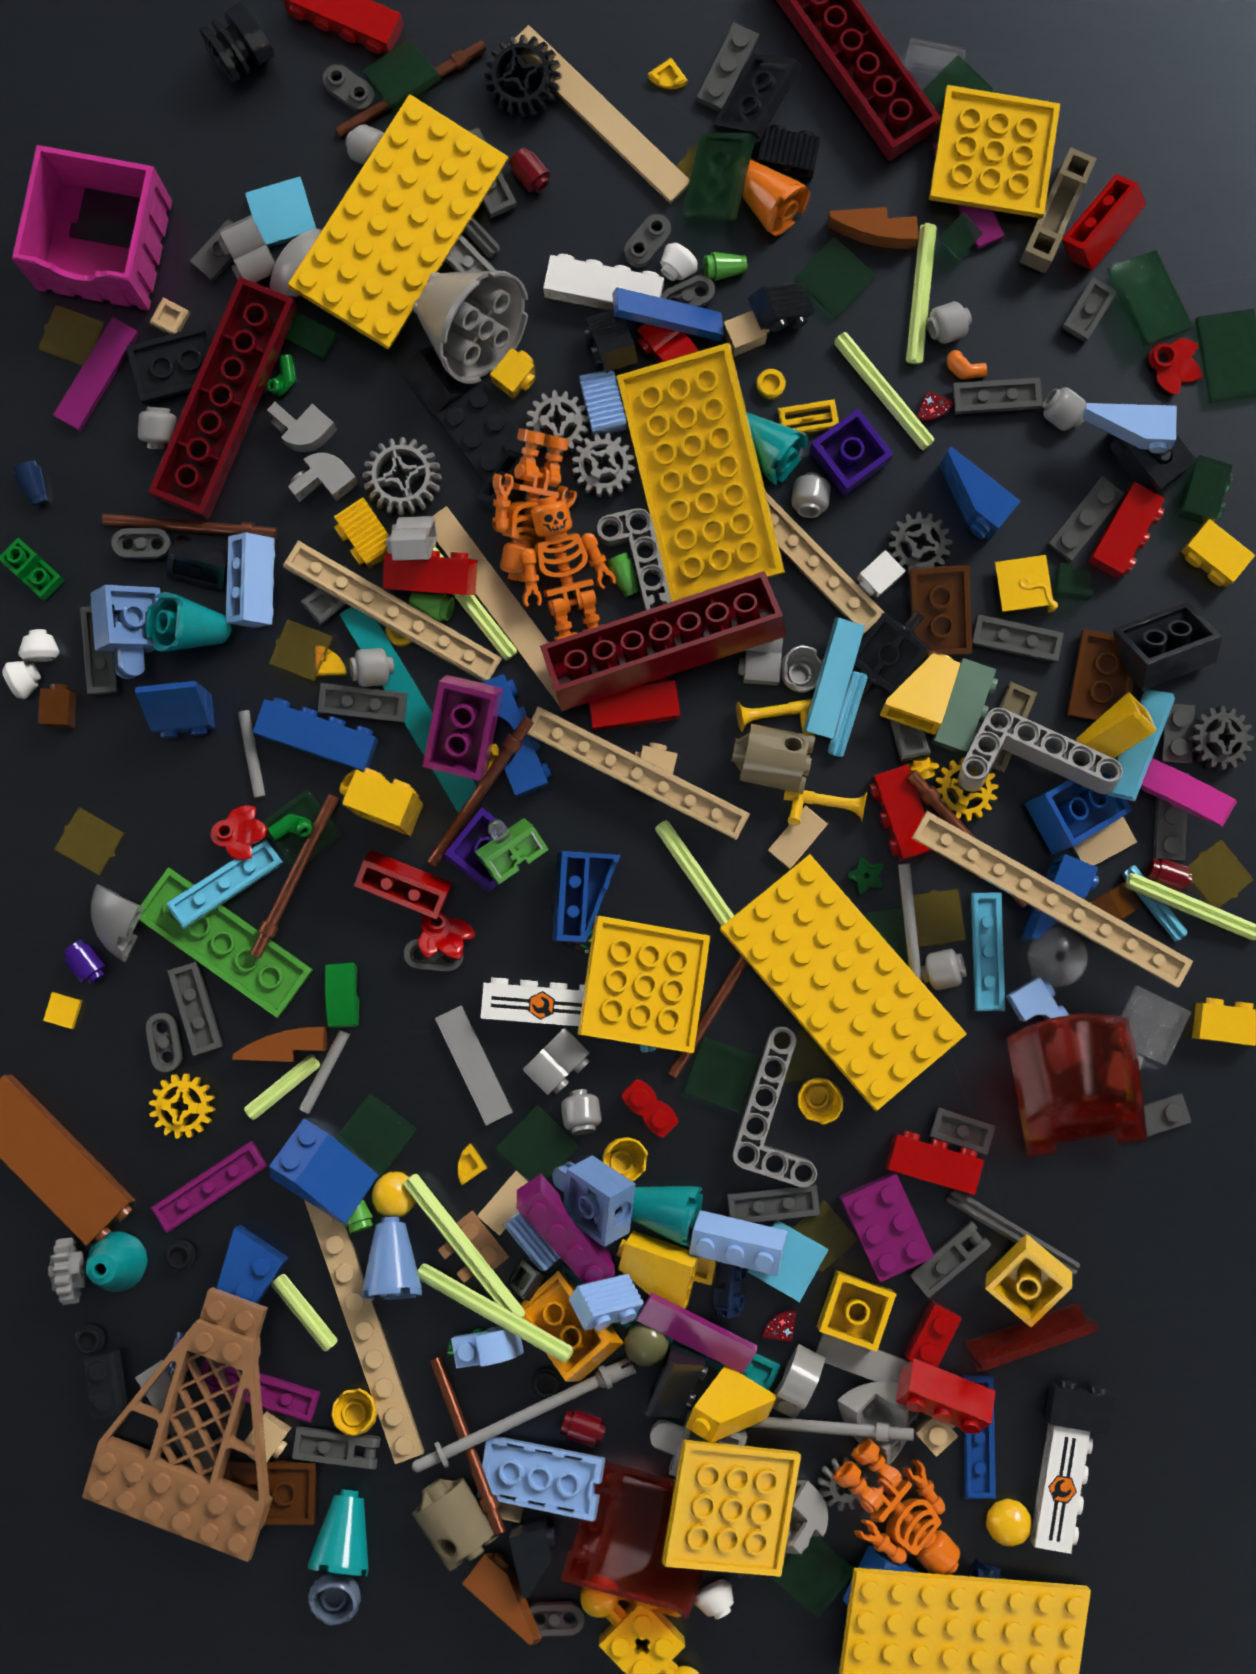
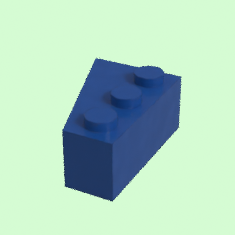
[552,851,621,943]
[216,1225,289,1304]

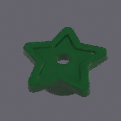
[846,857,883,895]

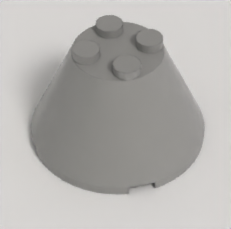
[413,271,528,384]

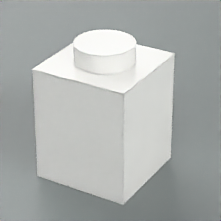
[857,550,905,600]

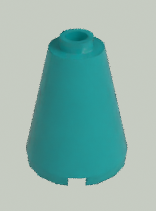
[746,412,809,485]
[145,592,231,652]
[631,1186,703,1247]
[86,1231,148,1292]
[307,1489,369,1576]

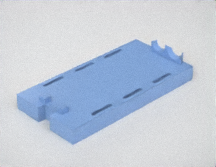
[477,1436,605,1521]

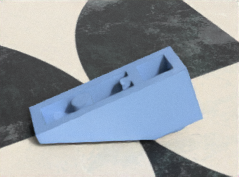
[1082,403,1177,453]

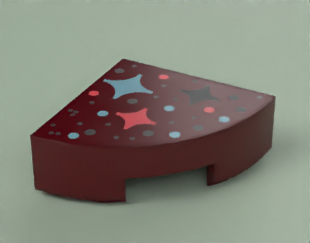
[916,391,954,422]
[762,1310,796,1342]

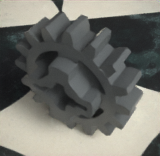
[887,512,952,575]
[1188,706,1254,771]

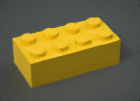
[342,768,424,837]

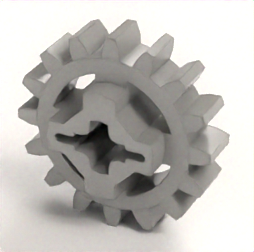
[526,390,589,455]
[572,433,635,498]
[48,1237,87,1305]

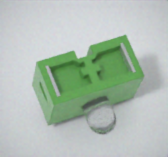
[475,818,549,884]

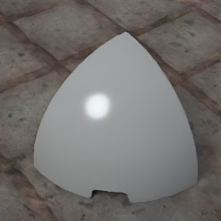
[269,229,322,297]
[91,884,144,962]
[838,1381,919,1466]

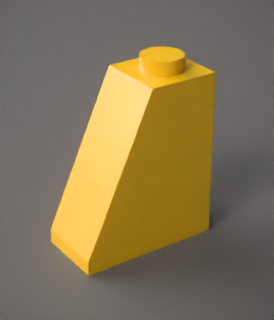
[879,653,961,735]
[1076,692,1157,758]
[617,1230,700,1309]
[685,1365,778,1443]

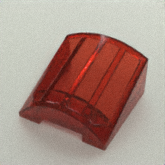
[1007,1014,1148,1158]
[560,1462,704,1621]

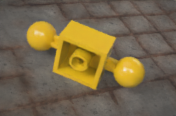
[580,1577,700,1674]

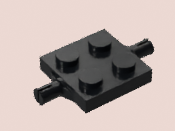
[854,610,931,697]

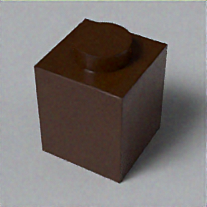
[38,684,77,729]

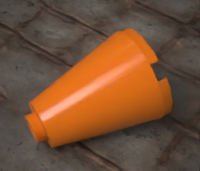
[731,158,810,236]

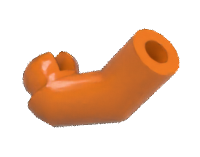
[947,350,987,380]

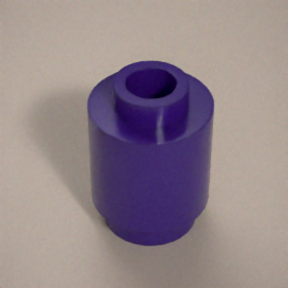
[62,940,106,985]

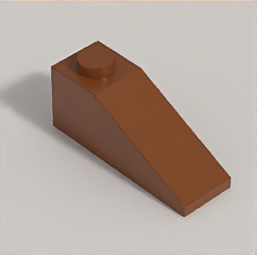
[462,1552,542,1646]

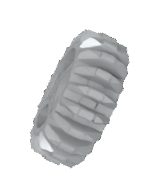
[362,437,442,516]

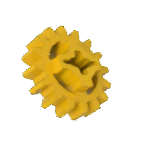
[934,757,998,822]
[149,1074,216,1139]

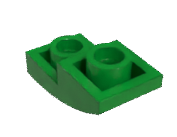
[0,538,65,601]
[325,962,360,1029]

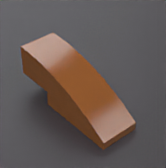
[827,207,919,249]
[233,1027,328,1062]

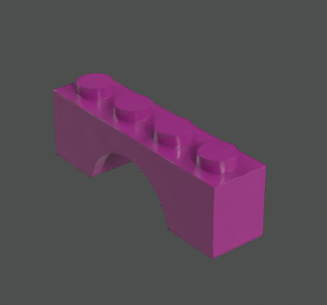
[516,1174,615,1284]

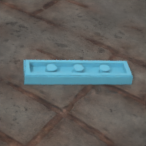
[803,617,865,739]
[1107,689,1175,801]
[166,839,283,930]
[970,893,1005,1011]

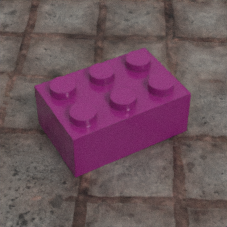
[422,675,504,781]
[839,1172,934,1282]

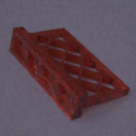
[966,1302,1099,1372]

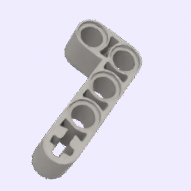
[597,508,671,611]

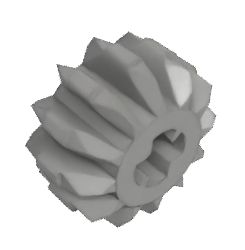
[817,1457,869,1511]

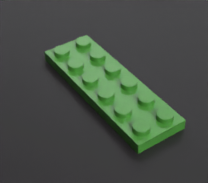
[139,867,313,1018]

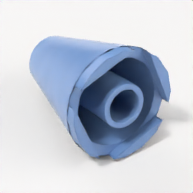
[362,1217,422,1300]

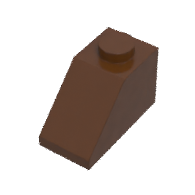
[1088,881,1142,920]

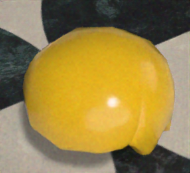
[798,1077,843,1125]
[602,1137,648,1182]
[371,1172,416,1218]
[331,1388,378,1436]
[986,1498,1032,1547]

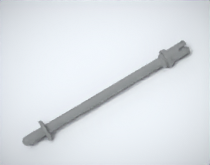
[412,1356,636,1472]

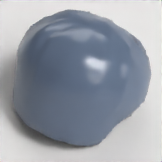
[308,1572,361,1626]

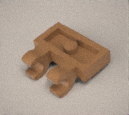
[438,1210,509,1283]

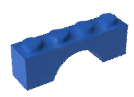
[482,674,552,798]

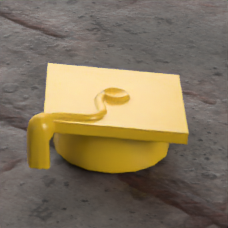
[995,555,1058,613]

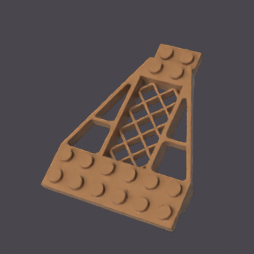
[82,1287,273,1562]

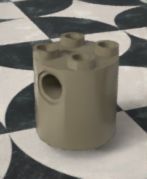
[731,723,815,794]
[412,1478,499,1571]

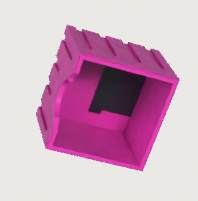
[12,145,172,311]

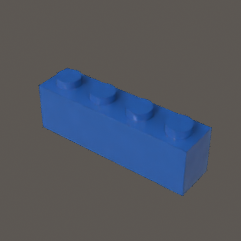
[253,697,379,772]

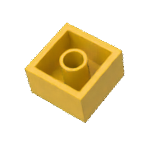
[985,1233,1072,1327]
[816,1270,896,1352]

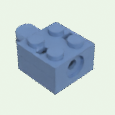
[90,585,160,679]
[552,1155,635,1247]

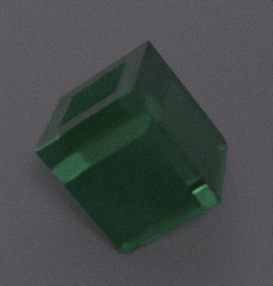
[938,213,983,260]
[1053,563,1093,601]

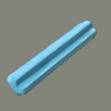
[828,671,868,757]
[1123,866,1187,942]

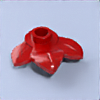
[1148,338,1203,395]
[210,805,270,860]
[418,913,475,960]

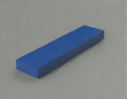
[612,287,724,341]
[962,1375,996,1499]

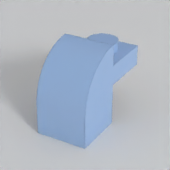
[451,1326,524,1369]

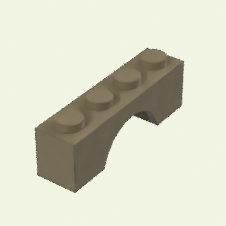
[1019,147,1097,273]

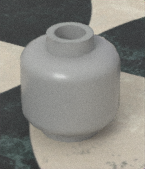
[346,124,384,165]
[926,301,972,344]
[1042,387,1086,431]
[138,407,177,450]
[791,472,831,518]
[350,648,394,687]
[921,949,966,991]
[561,1089,602,1135]

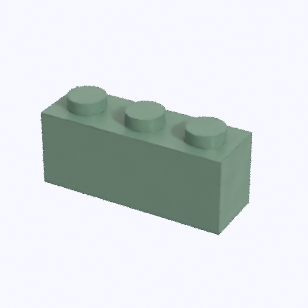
[931,658,998,756]

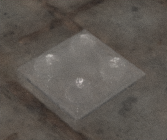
[1110,986,1191,1065]

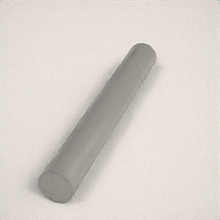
[238,710,266,798]
[299,1029,350,1114]

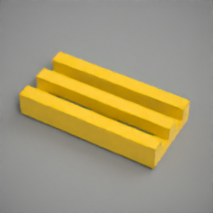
[777,399,839,435]

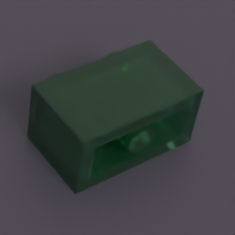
[1176,455,1234,524]

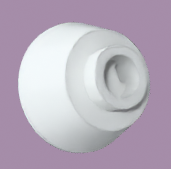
[660,243,698,281]
[18,629,60,662]
[2,661,41,699]
[694,1579,734,1620]

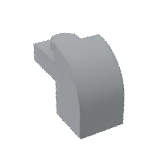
[267,402,337,452]
[288,453,359,502]
[773,1344,826,1419]
[785,1480,828,1554]

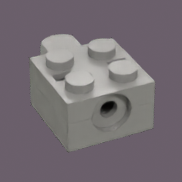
[650,1410,747,1477]

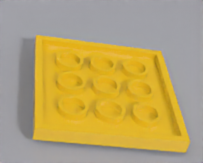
[929,85,1060,218]
[577,916,710,1053]
[662,1439,801,1577]

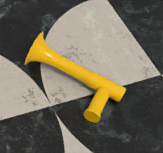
[736,699,815,737]
[784,790,867,826]

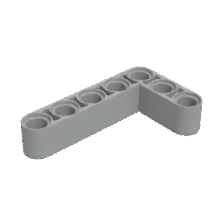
[958,708,1123,794]
[732,1026,817,1187]

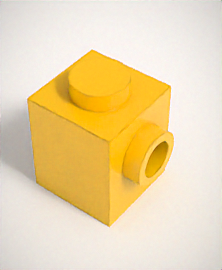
[490,348,536,400]

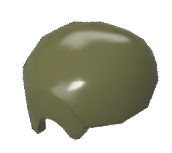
[624,1322,669,1367]

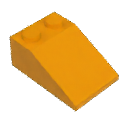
[520,1270,623,1382]

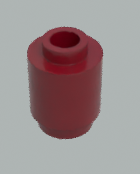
[509,148,550,193]
[1145,858,1192,893]
[560,1410,606,1448]

